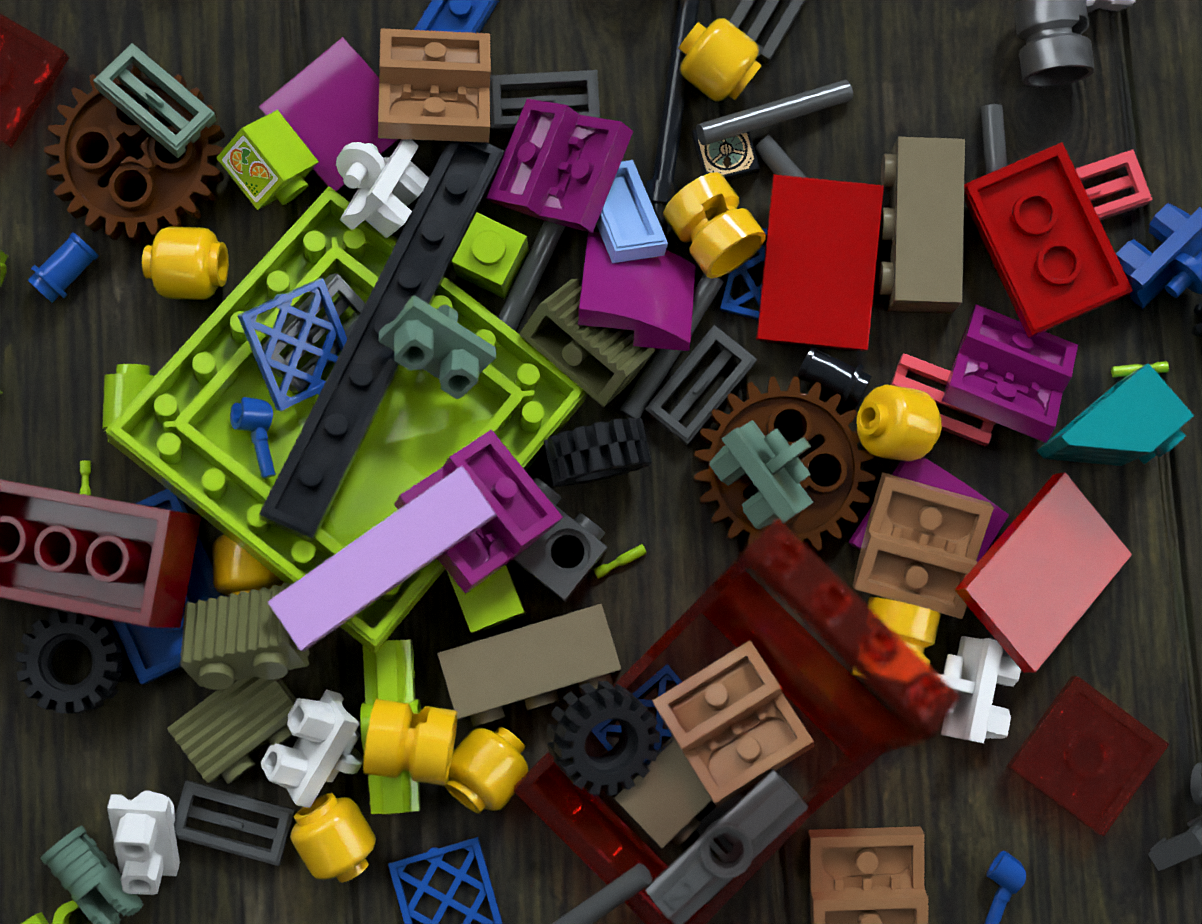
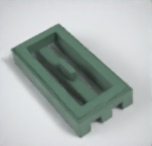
[93,43,216,158]

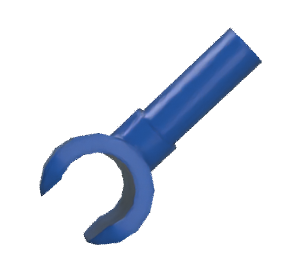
[230,397,276,479]
[984,851,1026,924]

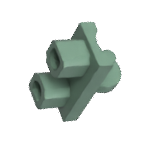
[378,295,496,399]
[709,420,813,529]

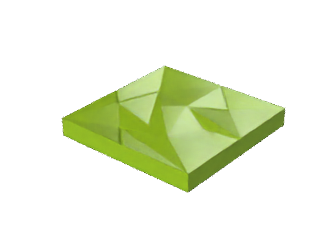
[105,186,587,654]

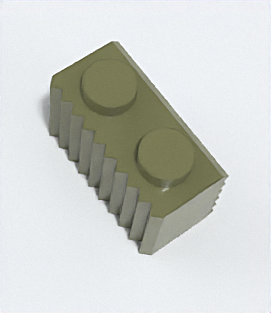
[519,279,655,408]
[180,583,310,690]
[167,676,297,784]

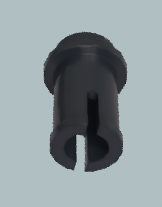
[797,346,872,406]

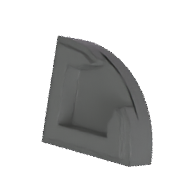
[1148,815,1202,871]

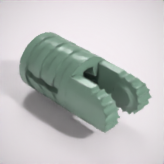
[40,825,143,924]

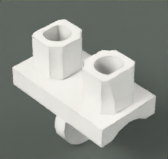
[336,139,429,238]
[925,636,1021,743]
[261,689,364,808]
[107,791,180,895]

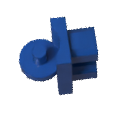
[1116,203,1202,309]

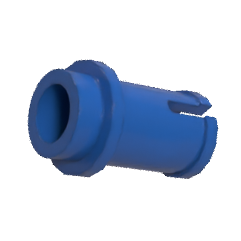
[27,232,99,303]

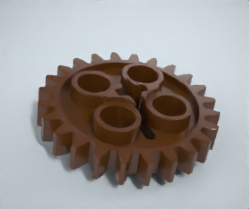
[44,65,225,243]
[693,376,875,558]

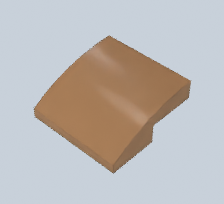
[378,28,491,143]
[853,472,994,619]
[652,641,815,807]
[808,826,928,924]

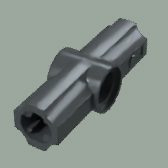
[645,769,809,924]

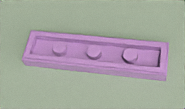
[268,466,497,651]

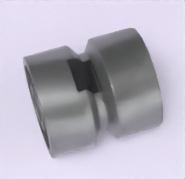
[1013,0,1095,87]

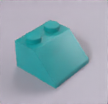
[1036,363,1194,466]

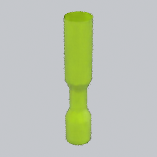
[1111,361,1169,377]
[80,461,91,495]
[593,544,647,579]

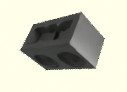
[512,477,607,603]

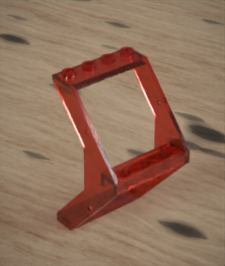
[514,518,960,924]

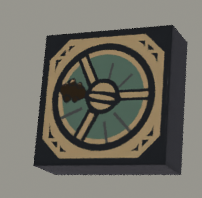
[692,130,760,181]

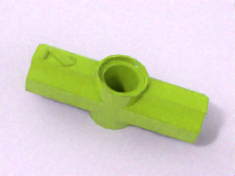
[360,639,421,814]

